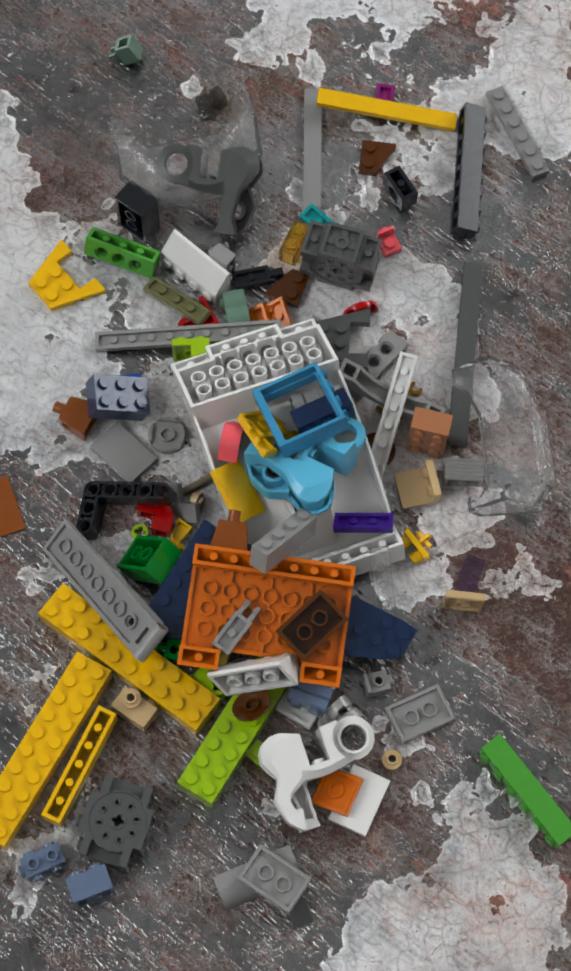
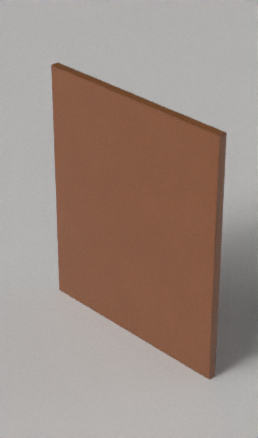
[0,476,26,538]

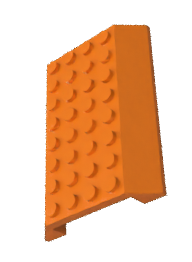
[177,543,356,688]

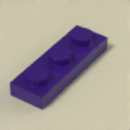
[333,513,394,533]

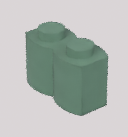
[219,289,250,323]

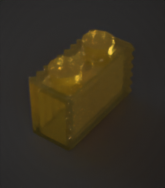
[279,221,309,266]

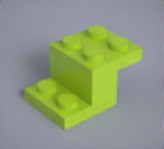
[171,336,210,361]

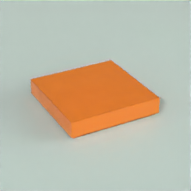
[312,770,364,817]

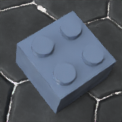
[65,863,116,909]

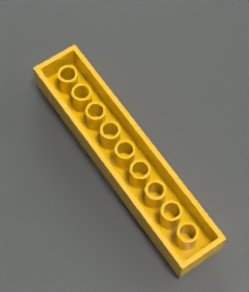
[38,583,221,736]
[0,652,113,851]

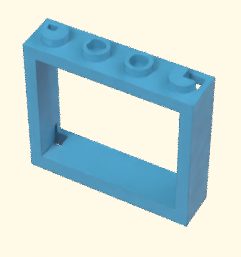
[252,362,350,458]

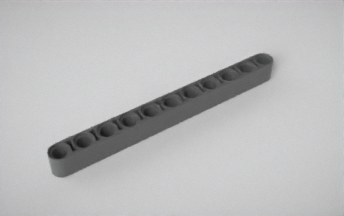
[447,261,483,448]

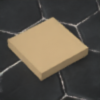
[442,589,486,613]

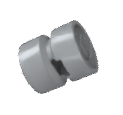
[289,388,320,410]
[326,695,364,733]

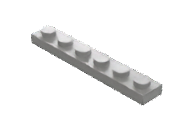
[486,86,549,180]

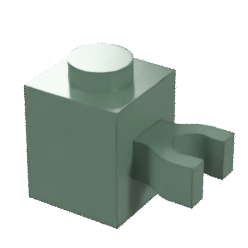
[108,34,143,65]

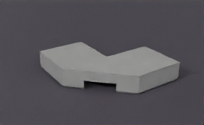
[164,482,201,523]

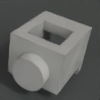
[362,670,394,698]

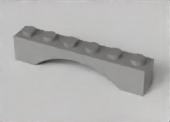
[339,358,446,421]

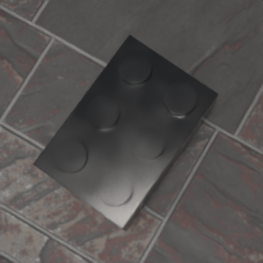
[115,182,160,244]

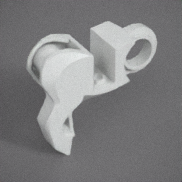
[258,716,375,834]

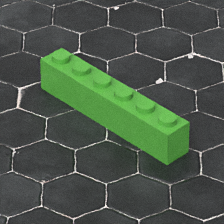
[479,734,571,849]

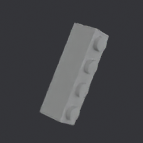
[249,508,317,574]

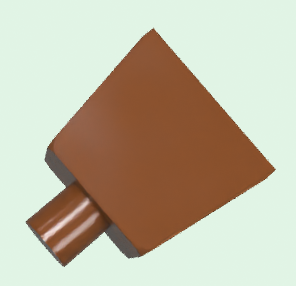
[52,396,97,441]
[210,510,248,551]

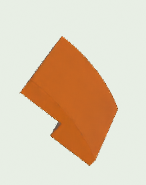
[248,296,293,328]

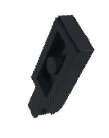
[232,265,284,290]

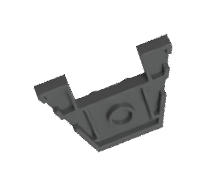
[315,309,370,372]

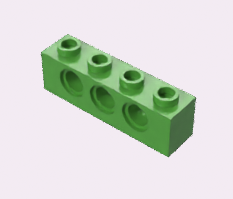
[84,227,161,279]

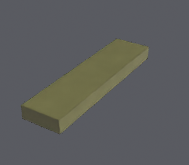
[143,276,212,325]

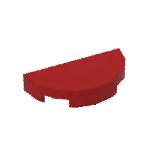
[342,300,379,315]

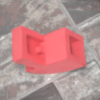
[217,421,244,463]

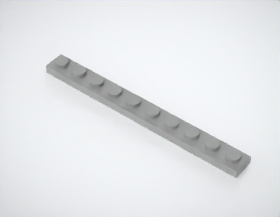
[95,319,281,352]

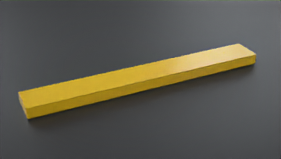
[316,88,457,132]

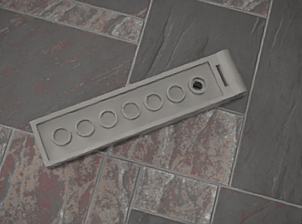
[42,519,169,662]

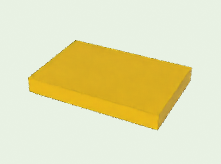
[209,459,266,523]

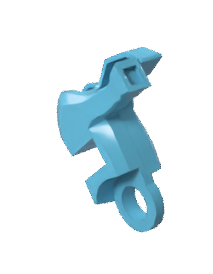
[244,418,366,515]

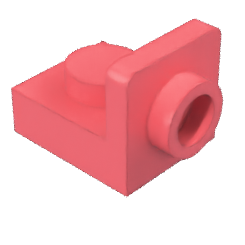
[376,226,402,258]

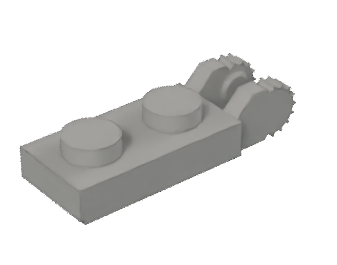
[212,599,261,655]

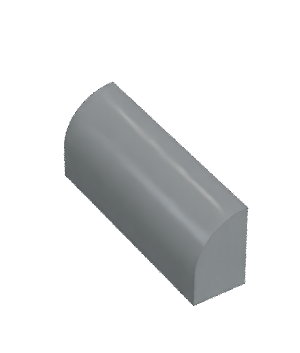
[213,845,300,911]

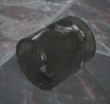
[195,86,228,118]

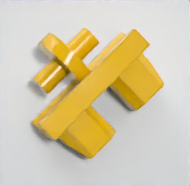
[401,528,432,565]

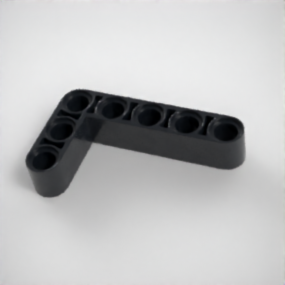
[76,481,177,540]

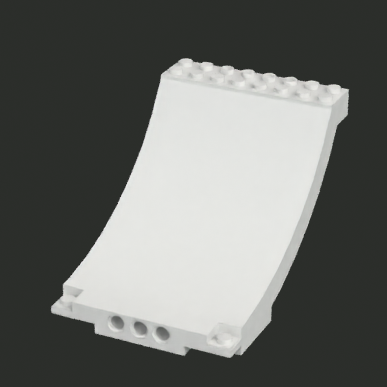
[170,318,406,576]

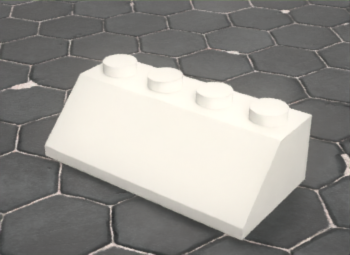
[161,229,230,305]
[207,653,301,696]

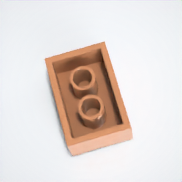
[406,406,453,458]

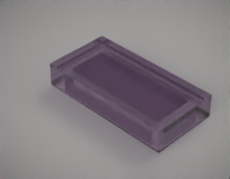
[455,554,486,592]

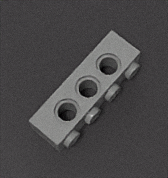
[349,330,408,402]

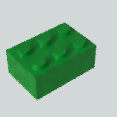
[116,535,182,584]

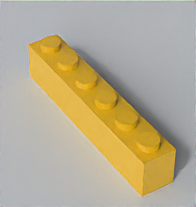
[41,705,118,828]

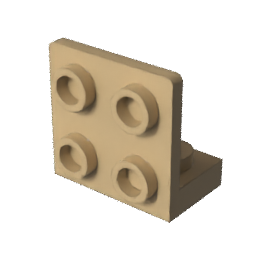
[394,459,442,509]

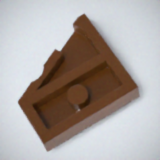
[358,140,397,176]
[264,269,310,308]

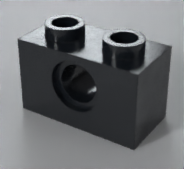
[383,165,418,211]

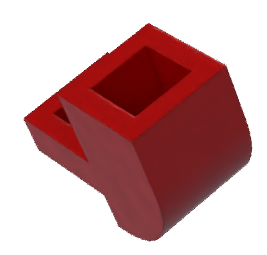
[136,505,174,539]

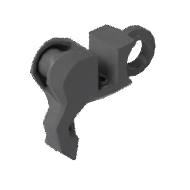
[157,144,263,238]

